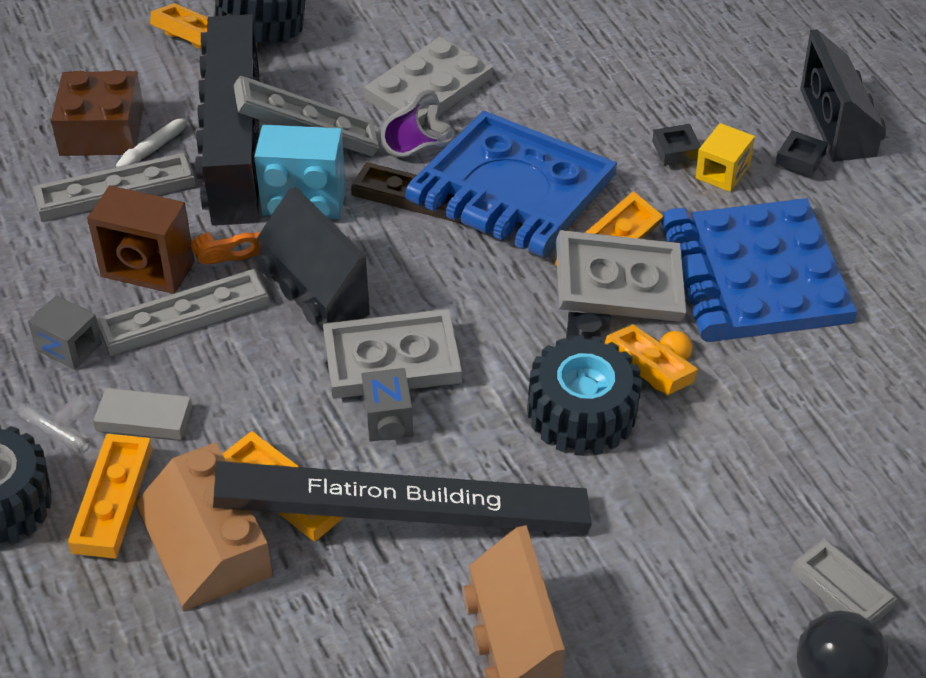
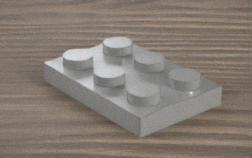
[363,36,493,127]
[556,230,686,322]
[323,309,462,399]

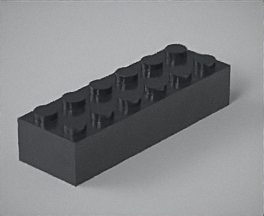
[195,14,260,226]

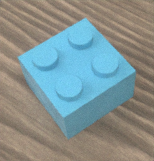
[254,125,346,220]

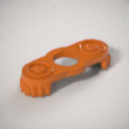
[190,232,260,264]

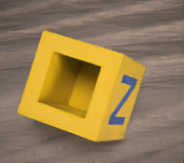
[695,123,755,192]

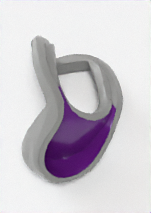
[381,90,456,158]

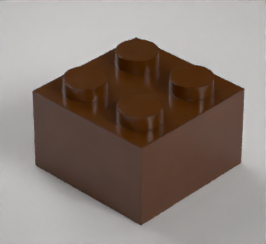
[51,70,144,156]
[87,185,195,294]

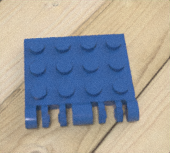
[405,110,617,258]
[661,198,857,342]

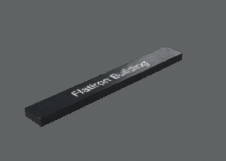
[213,461,592,534]

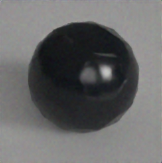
[797,610,888,678]

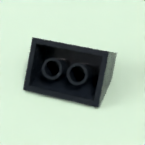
[800,29,886,162]
[257,186,370,332]

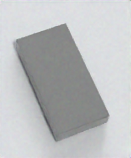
[93,388,192,440]
[790,538,897,624]

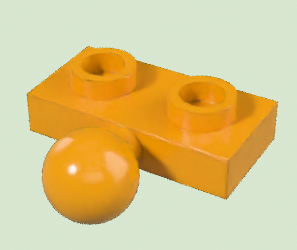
[605,324,699,395]

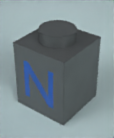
[28,295,102,370]
[361,368,413,442]

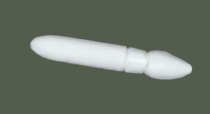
[116,118,187,167]

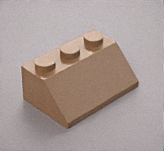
[136,442,273,612]
[462,525,565,678]

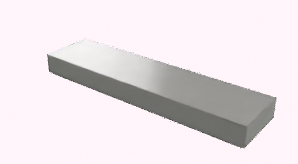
[234,76,379,157]
[33,153,196,222]
[96,269,270,356]

